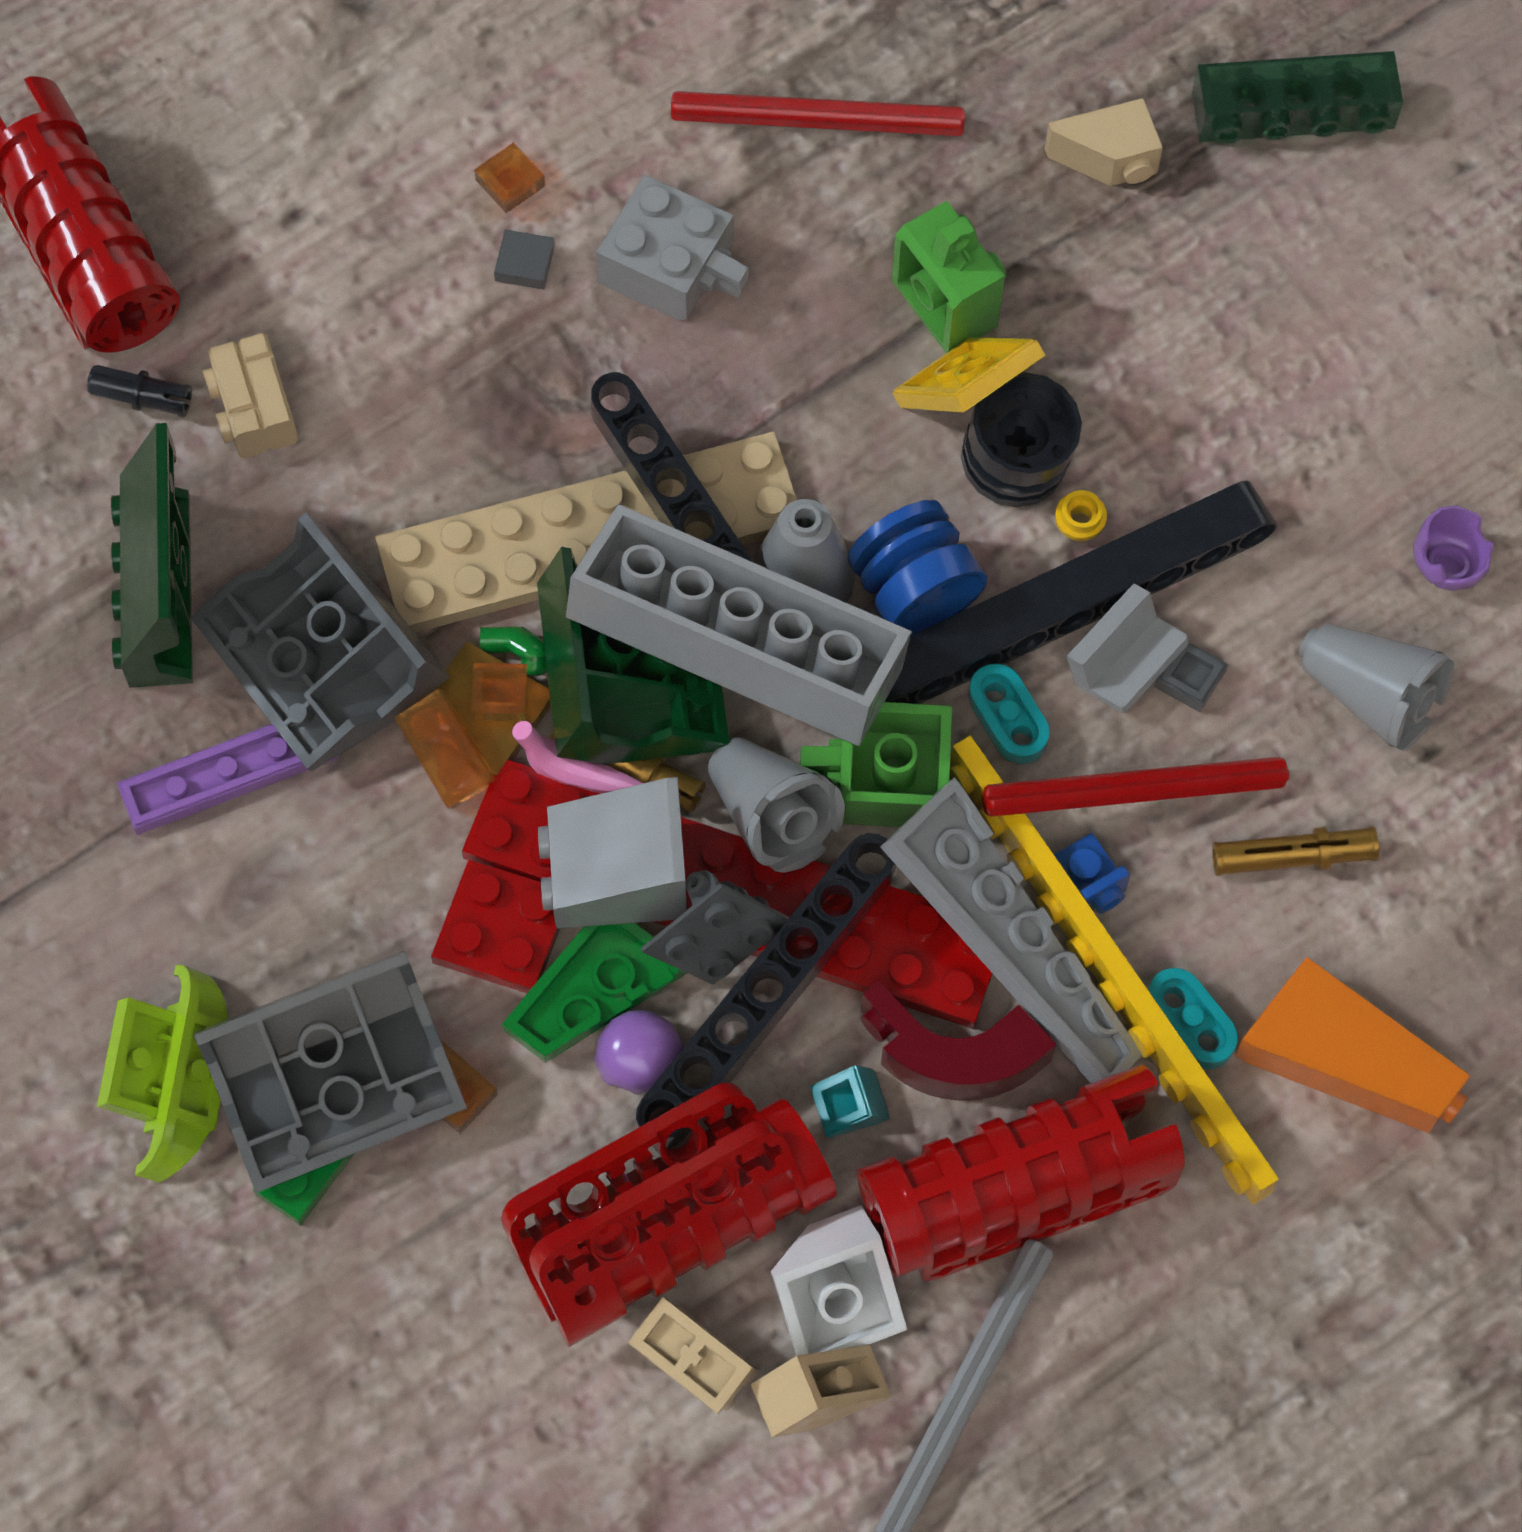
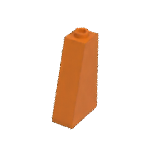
[1235,957,1470,1133]

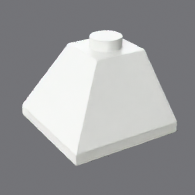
[771,1205,907,1356]

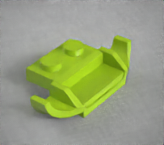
[97,965,228,1183]

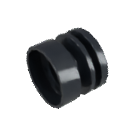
[961,372,1082,507]

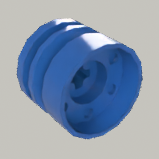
[848,500,988,635]

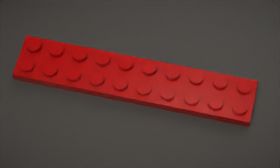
[462,760,993,1029]

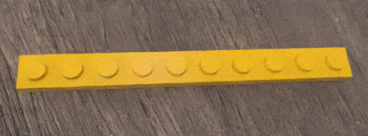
[949,735,1279,1205]

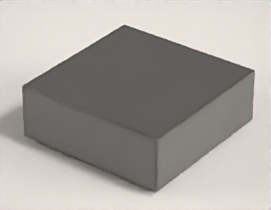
[494,229,555,290]
[1154,643,1228,712]

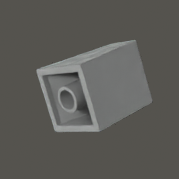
[538,777,686,928]

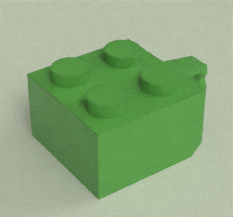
[892,200,1006,353]
[800,702,952,827]

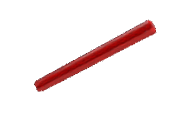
[671,91,965,136]
[981,757,1289,817]

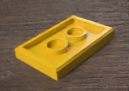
[892,337,1046,413]

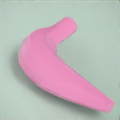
[512,721,643,794]

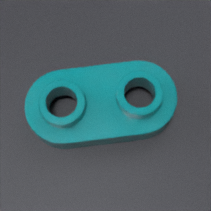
[968,664,1049,764]
[1148,968,1238,1070]

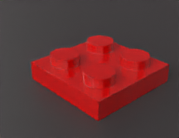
[431,859,560,993]

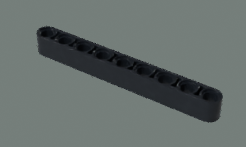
[885,480,1277,704]

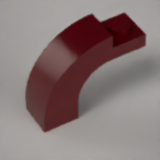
[860,980,1056,1101]

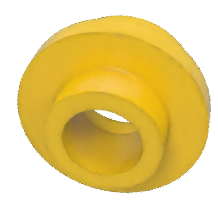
[1055,490,1107,541]

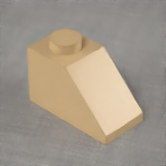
[1044,98,1163,186]
[751,1344,891,1438]

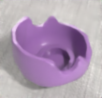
[1413,505,1494,591]
[594,1010,683,1095]

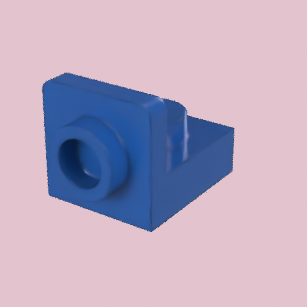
[1054,833,1131,914]

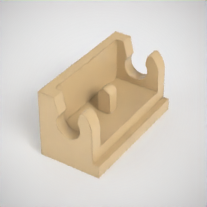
[628,1297,760,1414]

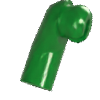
[480,627,547,675]

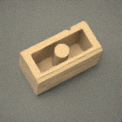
[202,333,299,459]

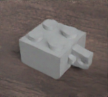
[596,174,749,320]

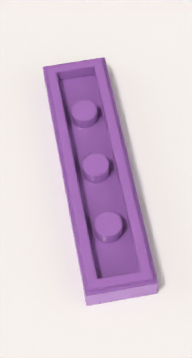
[117,724,338,835]

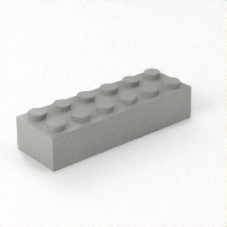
[566,504,912,746]

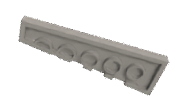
[880,777,1142,1083]

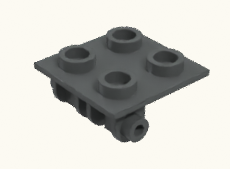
[641,870,790,985]

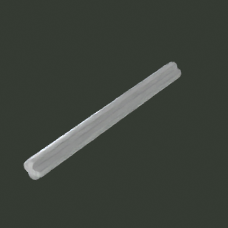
[875,1239,1053,1532]

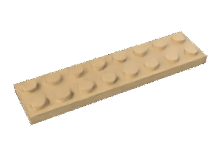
[375,431,797,633]

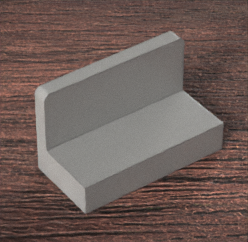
[1066,584,1189,713]

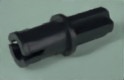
[87,365,192,418]

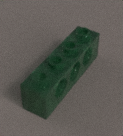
[1192,51,1403,144]

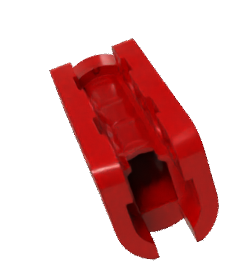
[0,76,180,353]
[857,1065,1185,1281]
[501,1083,837,1347]

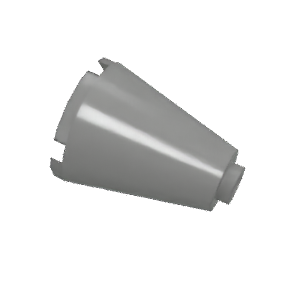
[753,499,855,602]
[1299,623,1455,751]
[708,738,845,873]

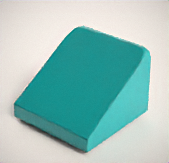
[810,1065,890,1138]

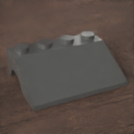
[190,512,450,771]
[194,950,467,1193]

